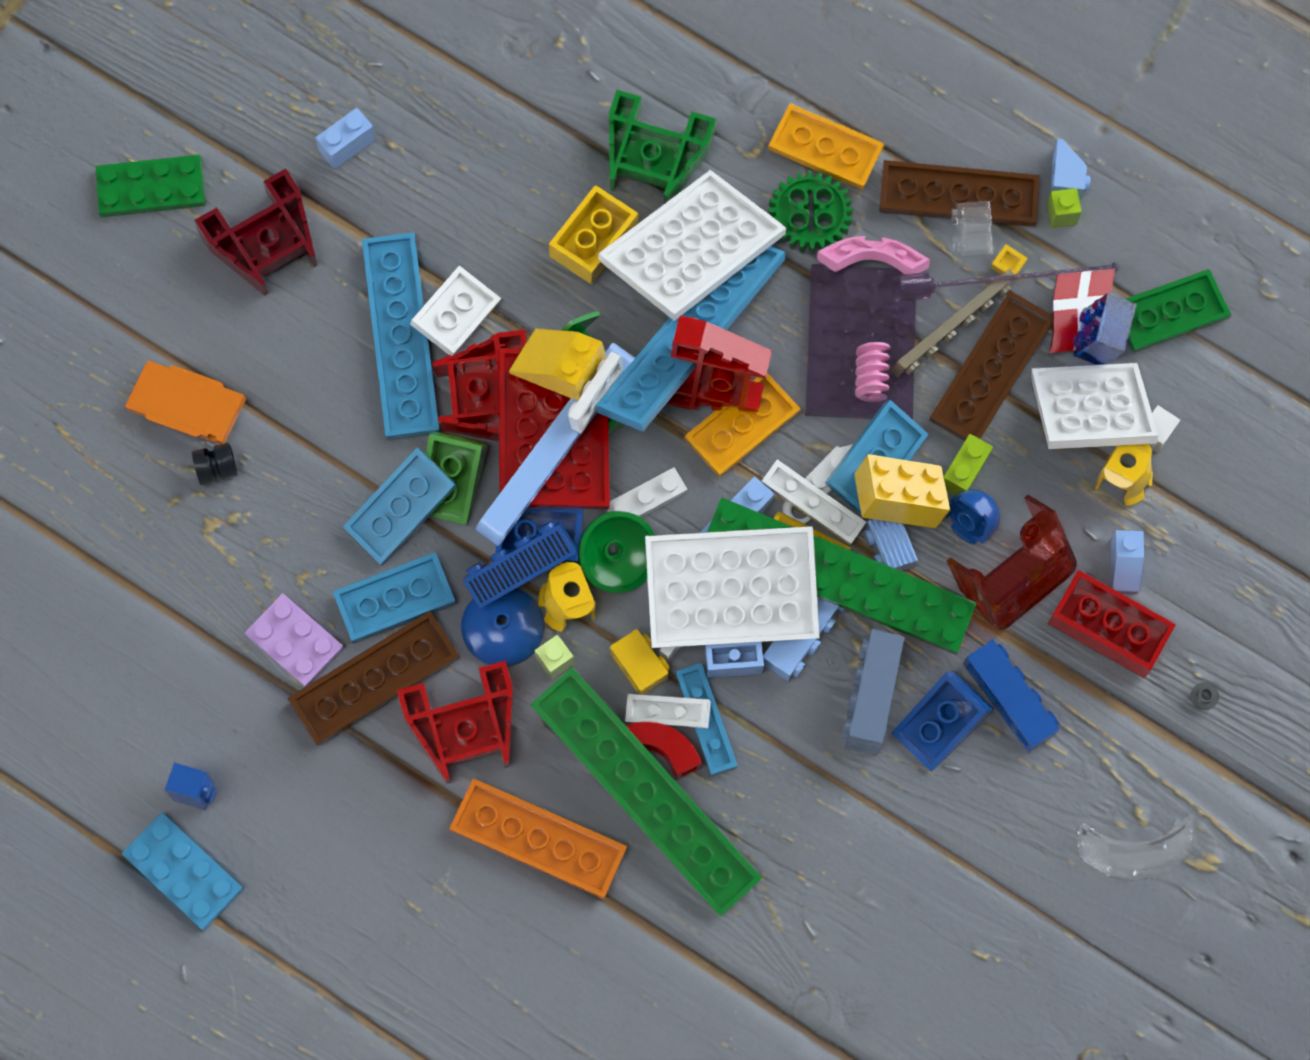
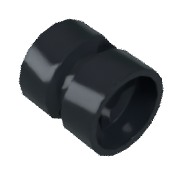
[191,442,238,485]

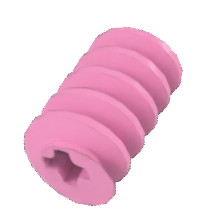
[855,342,890,402]

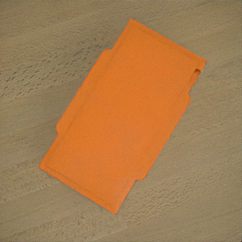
[125,360,246,444]

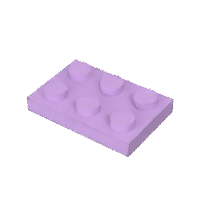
[245,593,344,687]

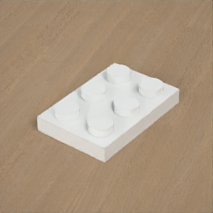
[410,266,501,356]

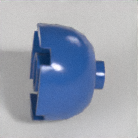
[946,489,1000,544]

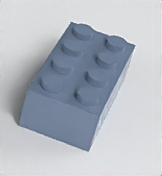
[841,629,905,755]

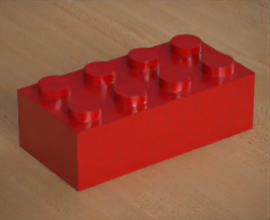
[1047,570,1176,678]

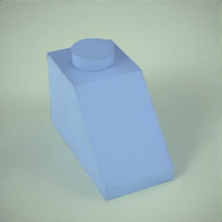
[1050,139,1090,201]
[1110,530,1144,593]

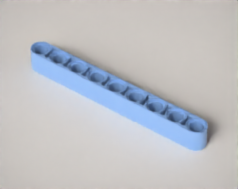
[475,343,635,546]

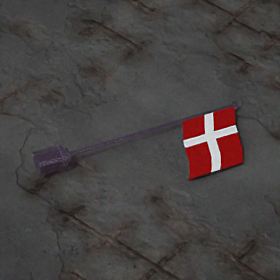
[892,262,1119,354]

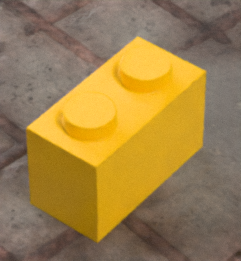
[610,629,670,695]

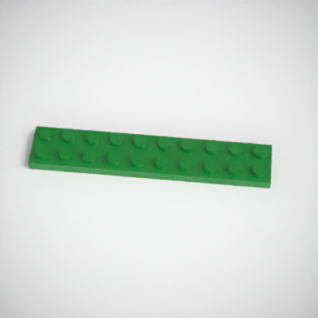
[707,497,977,655]
[530,667,762,917]

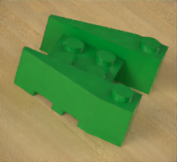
[609,90,716,204]

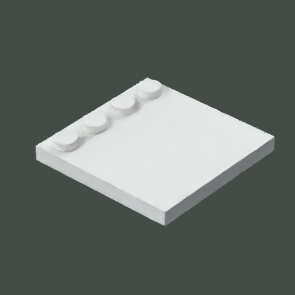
[1031,363,1158,449]

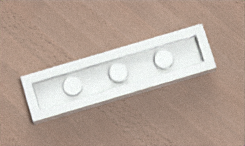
[761,460,866,545]

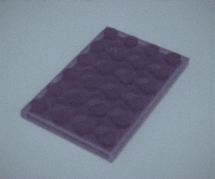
[805,264,917,420]

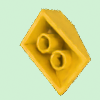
[509,328,607,401]

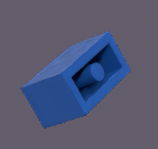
[165,763,217,810]

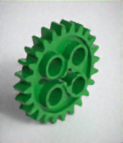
[768,171,853,254]

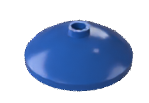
[461,588,544,667]

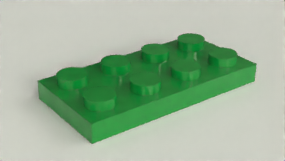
[95,154,206,218]
[1112,269,1231,353]

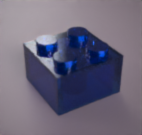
[1073,293,1136,365]

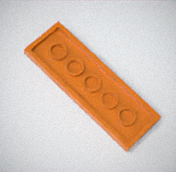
[449,778,627,899]

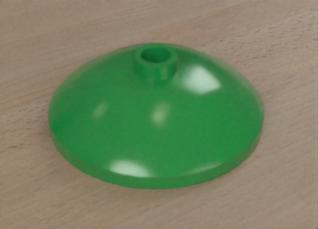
[578,511,655,593]

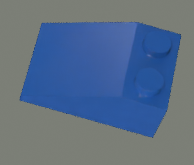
[891,671,994,772]

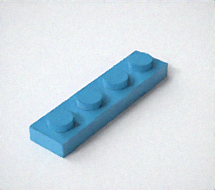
[675,663,738,777]

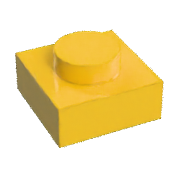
[990,244,1028,276]

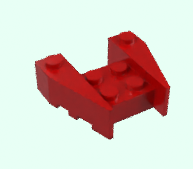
[666,316,772,412]
[433,329,528,442]
[397,661,513,784]

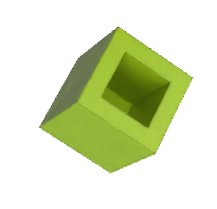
[1046,188,1082,228]

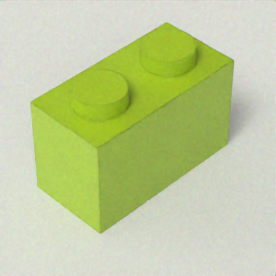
[944,434,993,496]

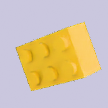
[549,185,638,285]
[854,454,950,529]

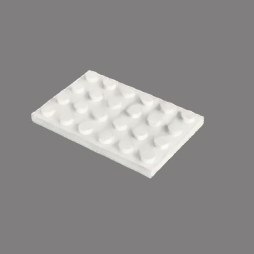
[599,170,786,321]
[645,526,819,648]

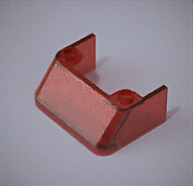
[946,495,1077,630]

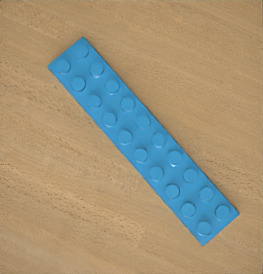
[596,246,785,432]

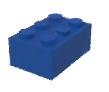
[495,508,583,568]

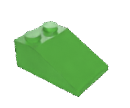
[426,431,489,525]

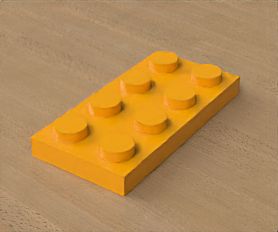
[768,103,884,191]
[684,373,801,478]

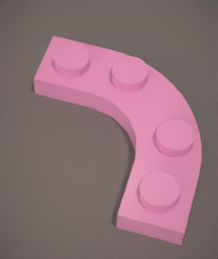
[817,236,930,278]

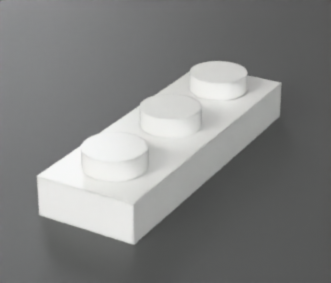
[568,351,624,433]
[605,467,688,517]
[625,694,711,729]

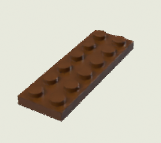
[879,160,1040,227]
[929,291,1054,441]
[287,611,460,746]

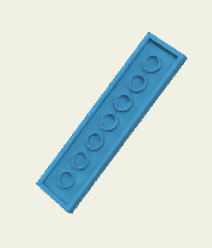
[362,232,440,440]

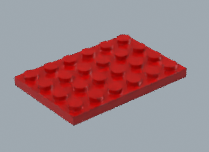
[498,348,610,510]

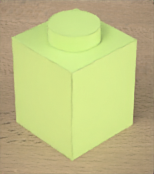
[535,635,574,680]

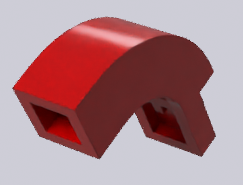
[626,722,702,780]

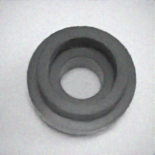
[1191,682,1219,710]

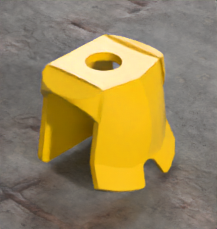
[1095,444,1153,506]
[538,562,596,632]

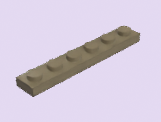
[891,269,1016,378]

